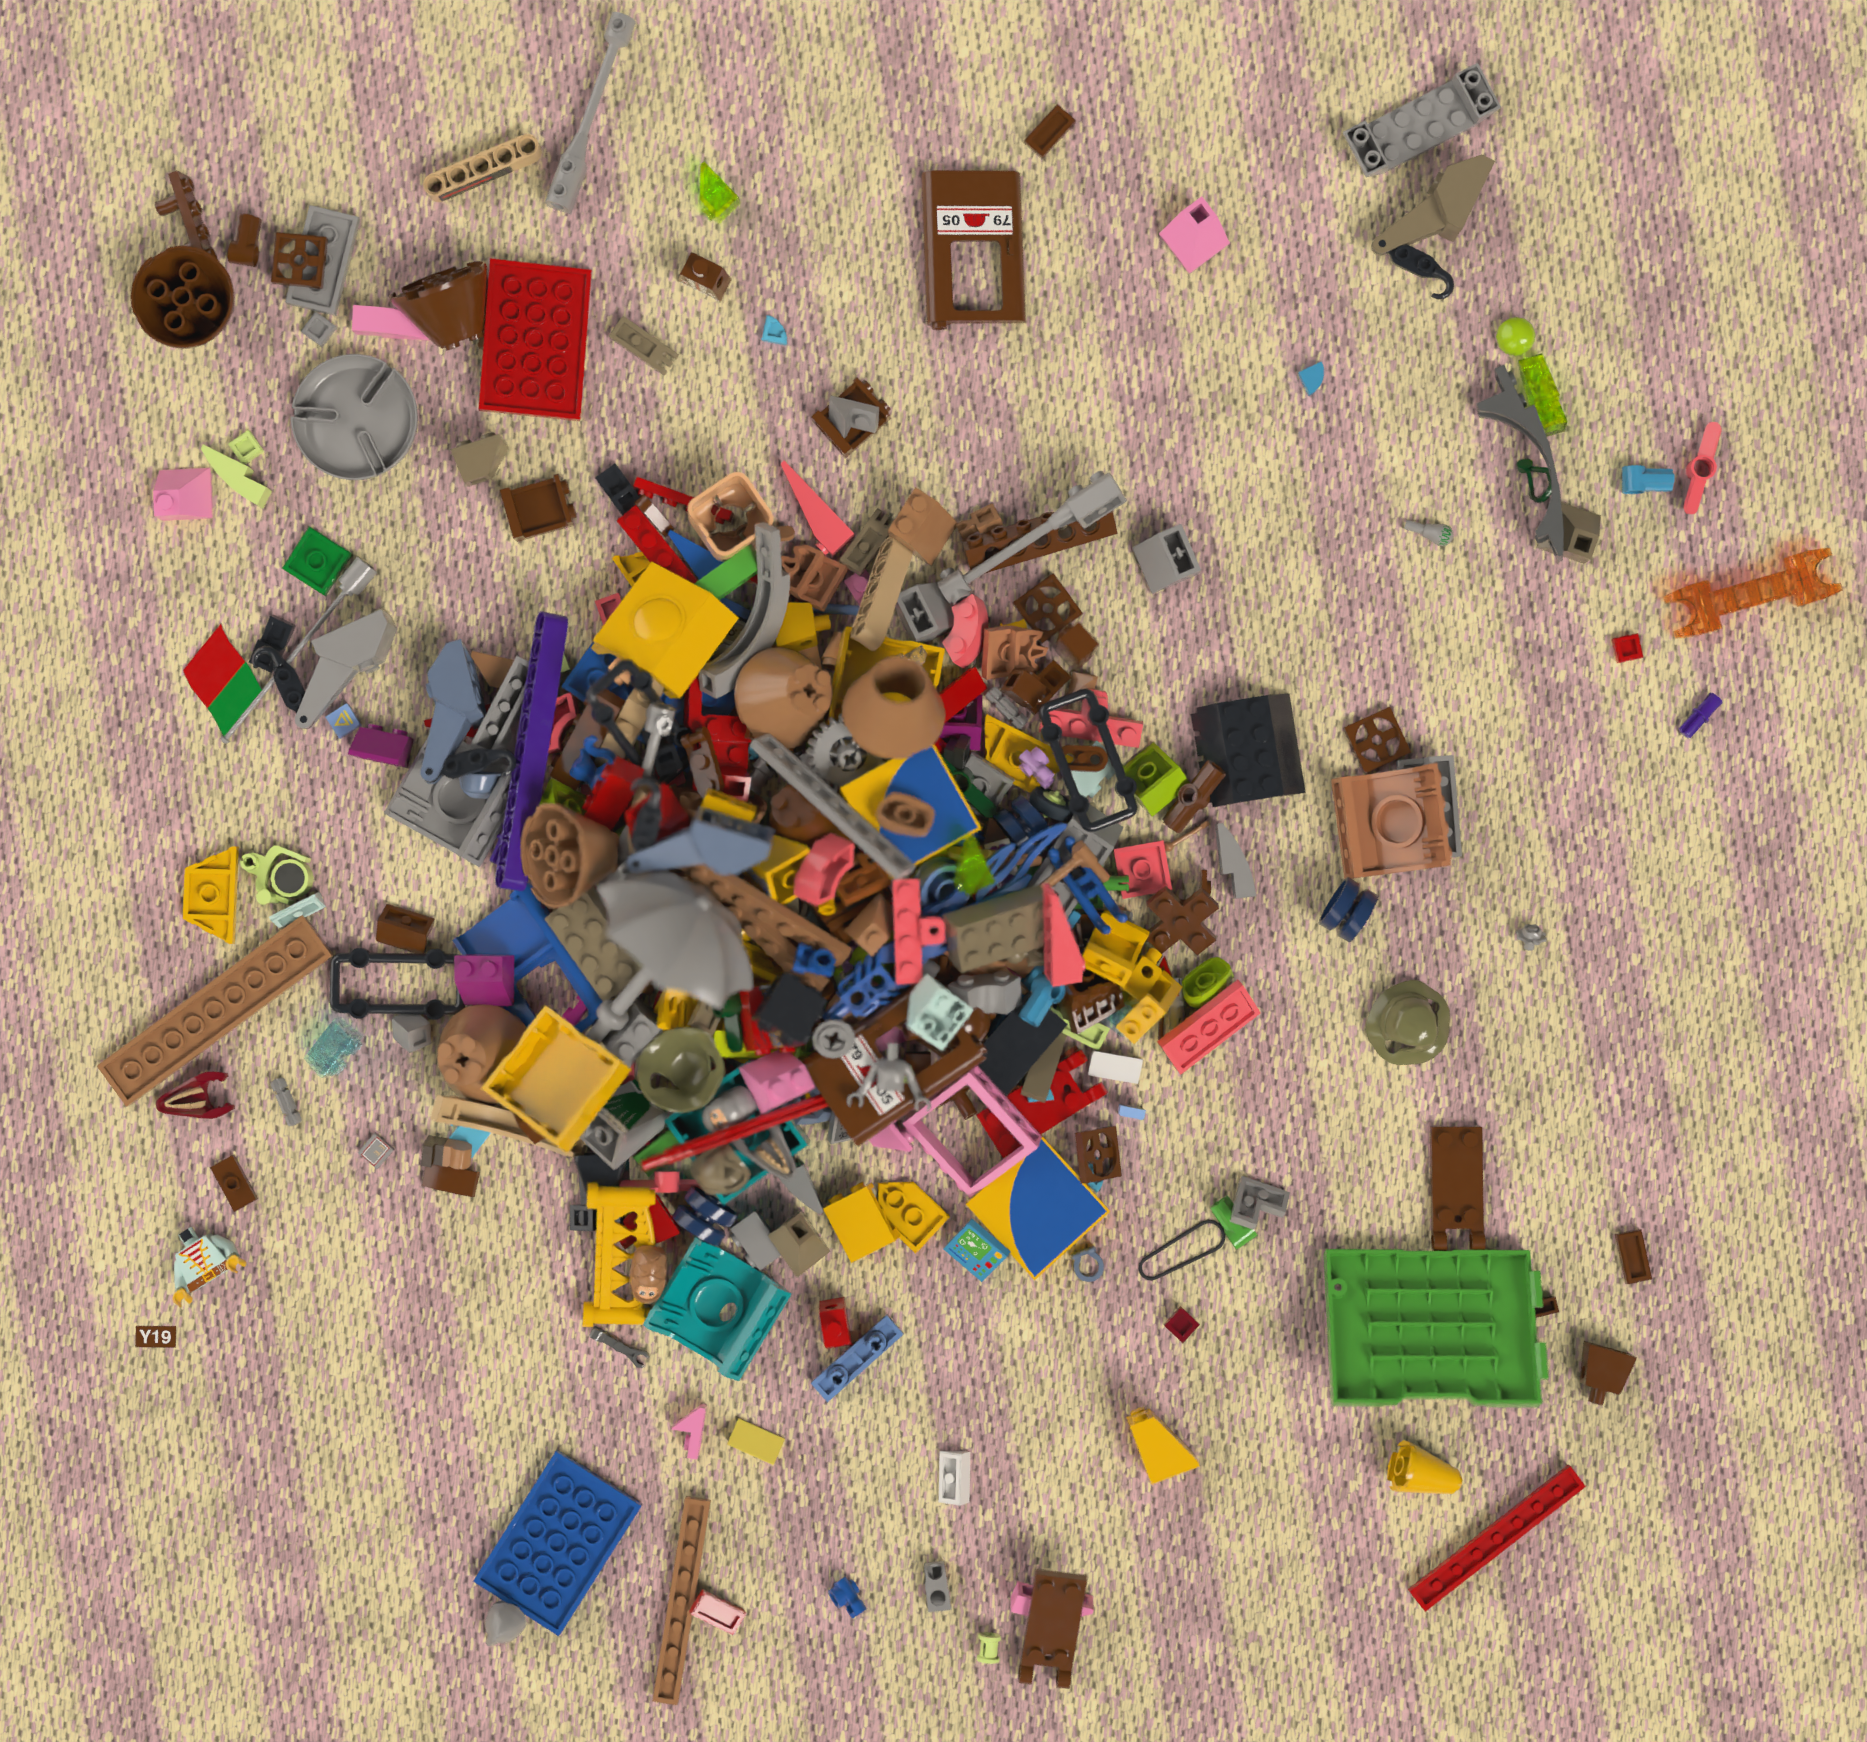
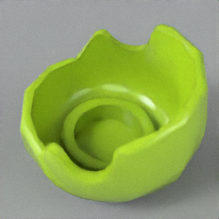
[1496,317,1536,356]

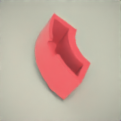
[942,594,989,669]
[548,692,580,755]
[794,833,854,905]

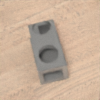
[924,1561,951,1613]

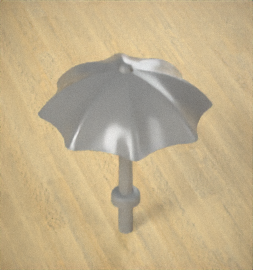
[586,869,753,1045]

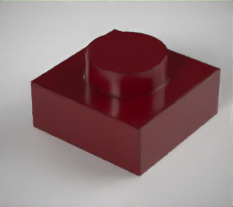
[1163,1306,1200,1343]

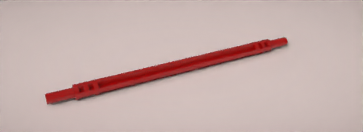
[640,1074,906,1171]

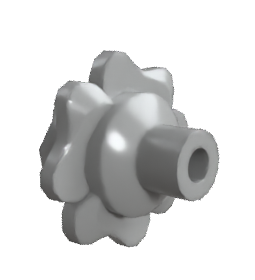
[1516,924,1547,951]

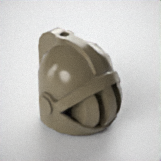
[690,1142,751,1195]

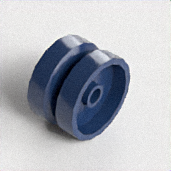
[993,794,1049,854]
[1318,877,1379,943]
[672,1186,738,1246]

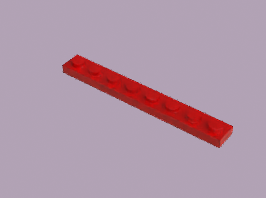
[1408,1464,1586,1612]

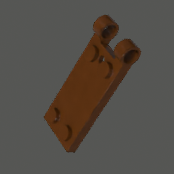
[1430,1126,1486,1251]
[1018,1569,1087,1689]

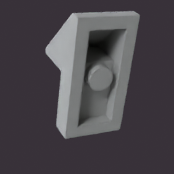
[829,396,879,438]

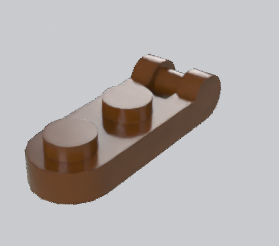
[681,726,724,798]

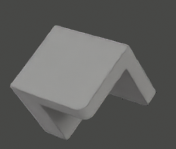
[392,1014,431,1053]

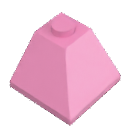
[153,468,213,521]

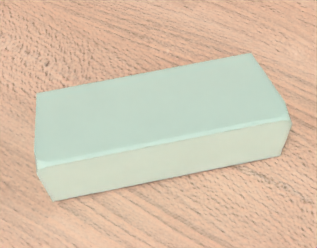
[269,892,326,929]

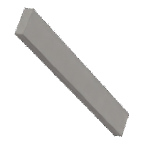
[750,734,916,880]

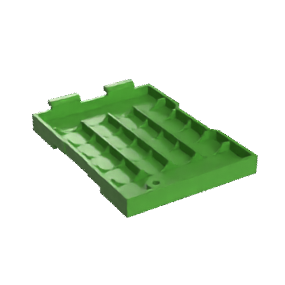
[1323,1249,1549,1408]

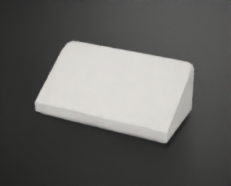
[1088,1050,1143,1084]
[938,1451,971,1505]

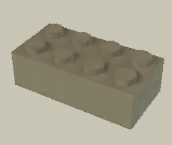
[943,885,1044,973]
[545,886,642,1001]

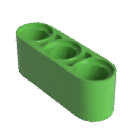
[695,544,758,601]

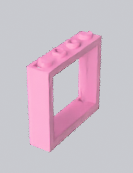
[902,1065,1042,1198]

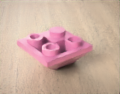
[1159,196,1230,274]
[869,1120,914,1152]

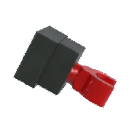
[934,734,971,770]

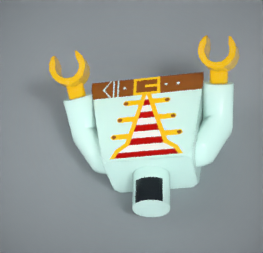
[172,1227,247,1307]

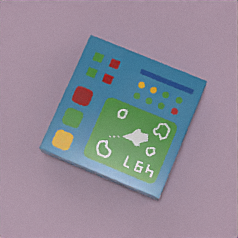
[944,1219,1011,1282]

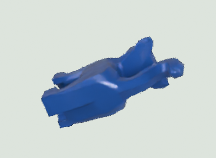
[570,735,635,797]

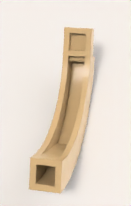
[430,1094,587,1157]

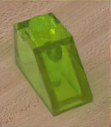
[700,161,741,224]
[952,834,995,896]

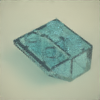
[304,1017,364,1078]

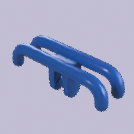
[1048,836,1128,935]

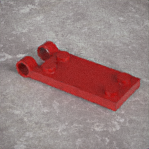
[976,1049,1108,1158]

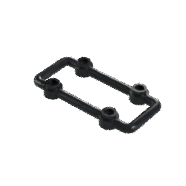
[586,659,692,785]
[1039,688,1138,832]
[329,948,466,1020]

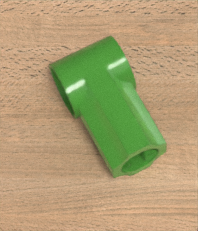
[1210,1195,1258,1250]

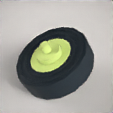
[1029,787,1072,821]

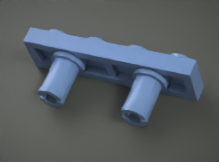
[811,1314,904,1403]

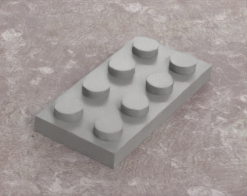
[285,205,361,316]

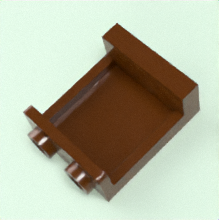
[811,377,891,459]
[500,474,577,542]

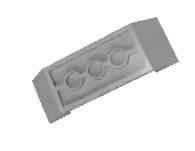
[1343,63,1501,178]
[1025,805,1124,919]

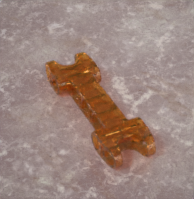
[1663,548,1843,639]

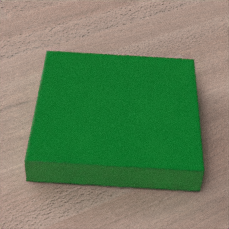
[282,527,353,597]

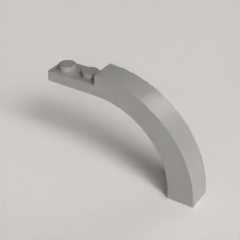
[699,522,790,699]

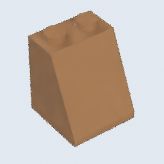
[888,487,957,566]

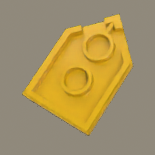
[878,1182,951,1254]

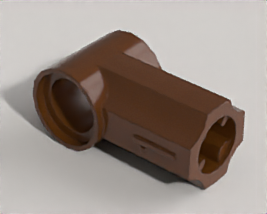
[228,213,262,267]

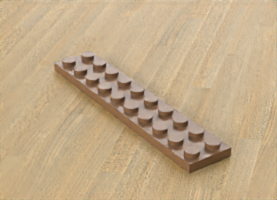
[97,915,334,1107]

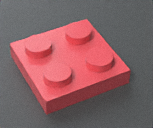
[1113,840,1172,899]

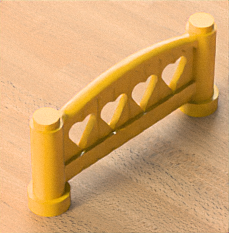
[583,1183,655,1327]

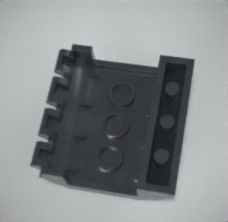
[1191,693,1306,807]

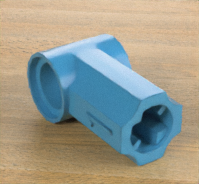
[1622,465,1675,494]
[1018,974,1065,1027]

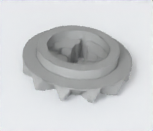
[813,1018,855,1058]

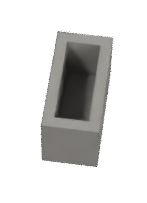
[730,1209,781,1270]

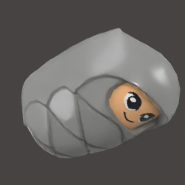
[703,1086,757,1133]

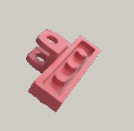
[1039,689,1143,748]
[893,878,945,984]

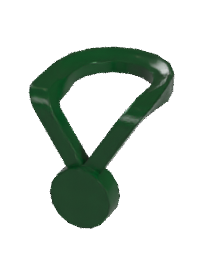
[1516,458,1552,503]

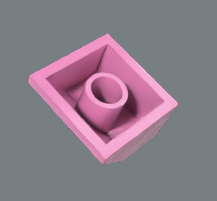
[739,1049,815,1115]

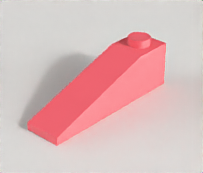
[781,460,855,557]
[1043,883,1085,987]

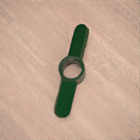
[939,753,997,818]
[712,991,743,1053]

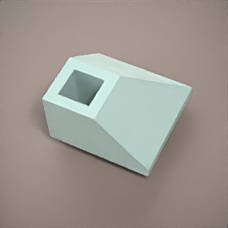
[907,973,974,1050]

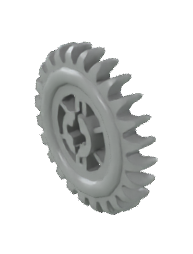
[806,714,889,793]

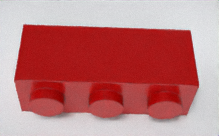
[582,756,645,831]

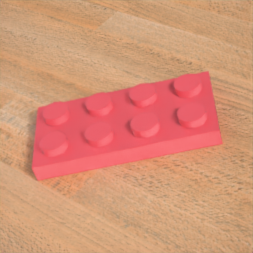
[1157,980,1261,1075]

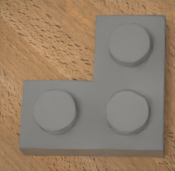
[1230,1176,1290,1230]

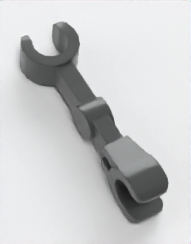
[589,1326,650,1368]

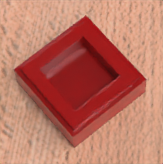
[1612,633,1644,664]

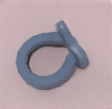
[1070,1245,1104,1282]

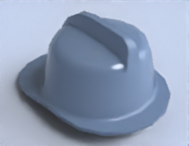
[459,771,501,799]

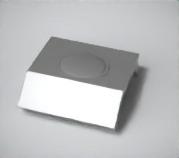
[384,736,511,867]

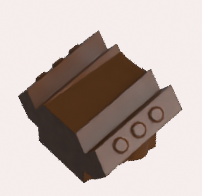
[1042,940,1125,1034]

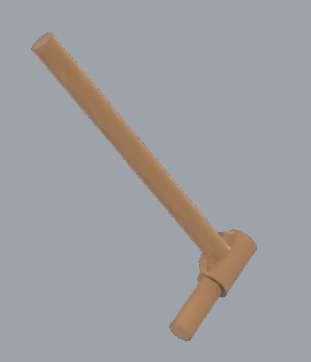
[1038,841,1110,890]

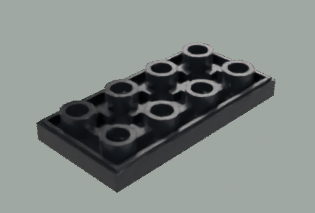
[978,991,1068,1096]

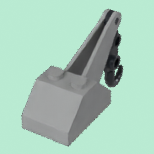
[252,609,397,729]

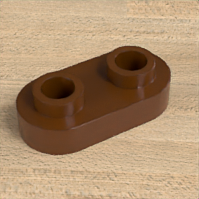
[1062,745,1108,773]

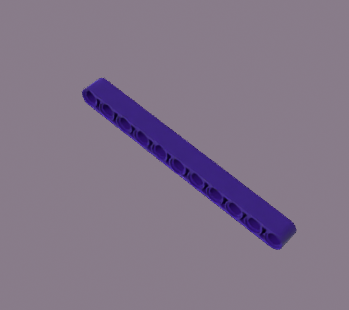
[495,611,568,891]

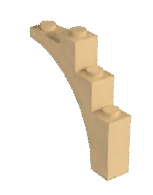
[594,678,665,767]

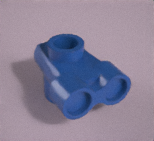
[792,942,836,977]
[828,1576,867,1619]

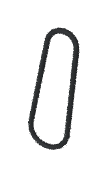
[1138,1220,1226,1281]

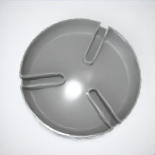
[291,354,418,480]

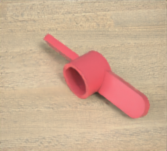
[1684,422,1722,514]
[619,1171,703,1193]

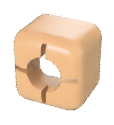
[688,472,773,562]

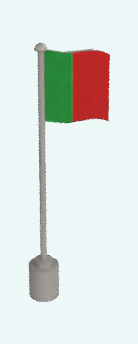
[183,556,378,743]

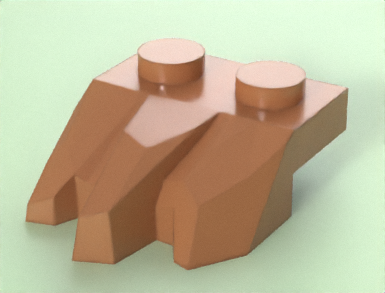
[781,545,848,612]
[981,626,1048,680]

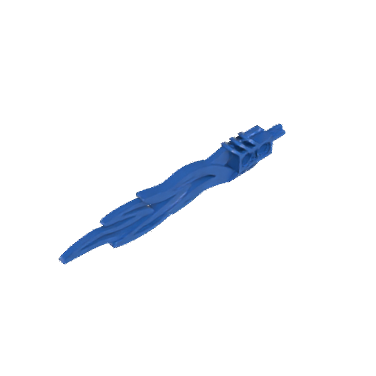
[822,823,1067,1022]

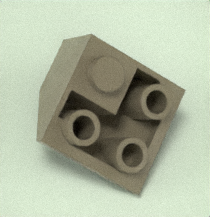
[451,432,509,487]
[1536,502,1601,564]
[767,1210,830,1277]

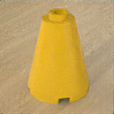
[1387,1440,1462,1494]

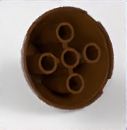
[131,246,235,349]
[389,261,487,350]
[766,784,859,855]

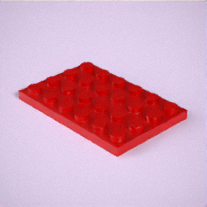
[478,258,592,421]

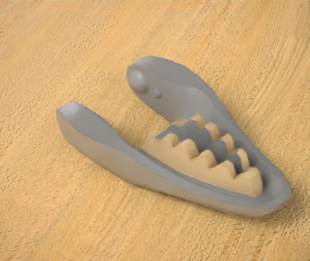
[732,1110,797,1181]

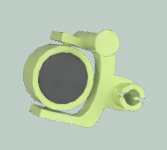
[240,846,314,905]

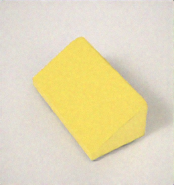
[727,1418,785,1465]

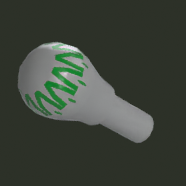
[1404,520,1453,546]

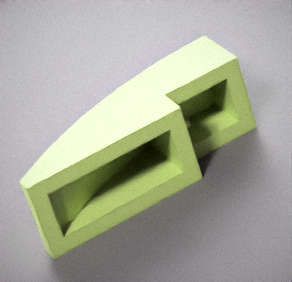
[201,444,272,509]

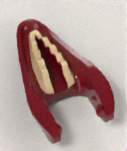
[156,1071,235,1119]

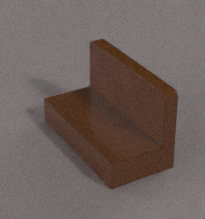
[376,904,435,953]

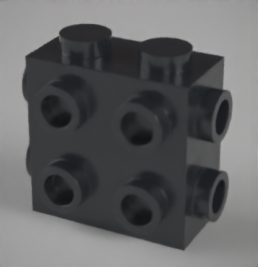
[751,972,827,1047]

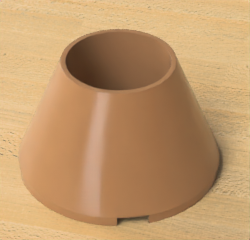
[842,656,945,759]

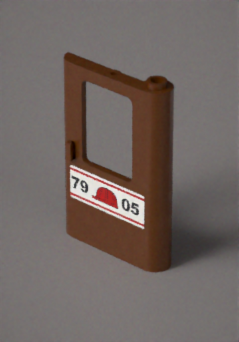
[921,170,1026,330]
[801,974,988,1147]

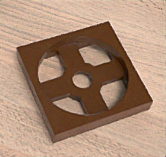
[271,232,328,289]
[1012,573,1083,644]
[1343,707,1411,774]
[1075,1126,1122,1184]

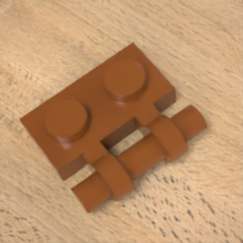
[836,852,891,906]

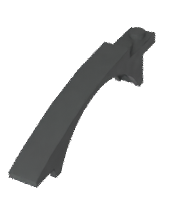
[1476,365,1564,563]

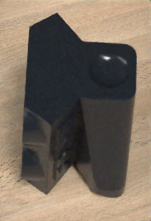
[574,1152,630,1205]

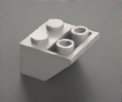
[1132,524,1201,594]
[895,582,954,644]

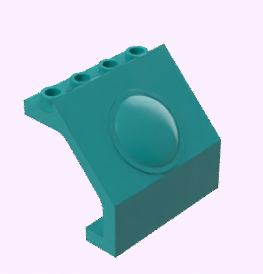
[643,1237,792,1381]

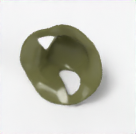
[1366,980,1450,1065]
[637,1027,724,1113]

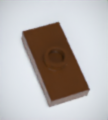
[210,1155,258,1212]

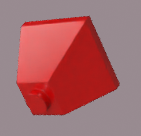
[625,783,690,849]

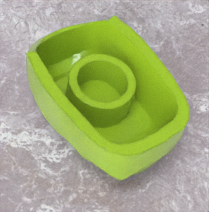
[1182,957,1234,1009]

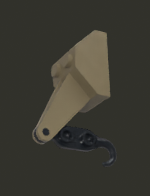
[1371,154,1495,300]

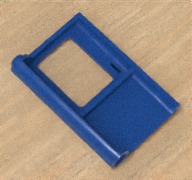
[452,882,603,1033]

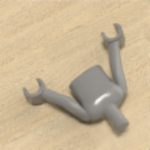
[847,1043,931,1112]

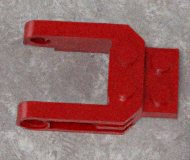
[683,673,752,769]

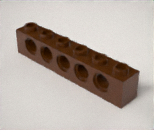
[961,511,1118,574]

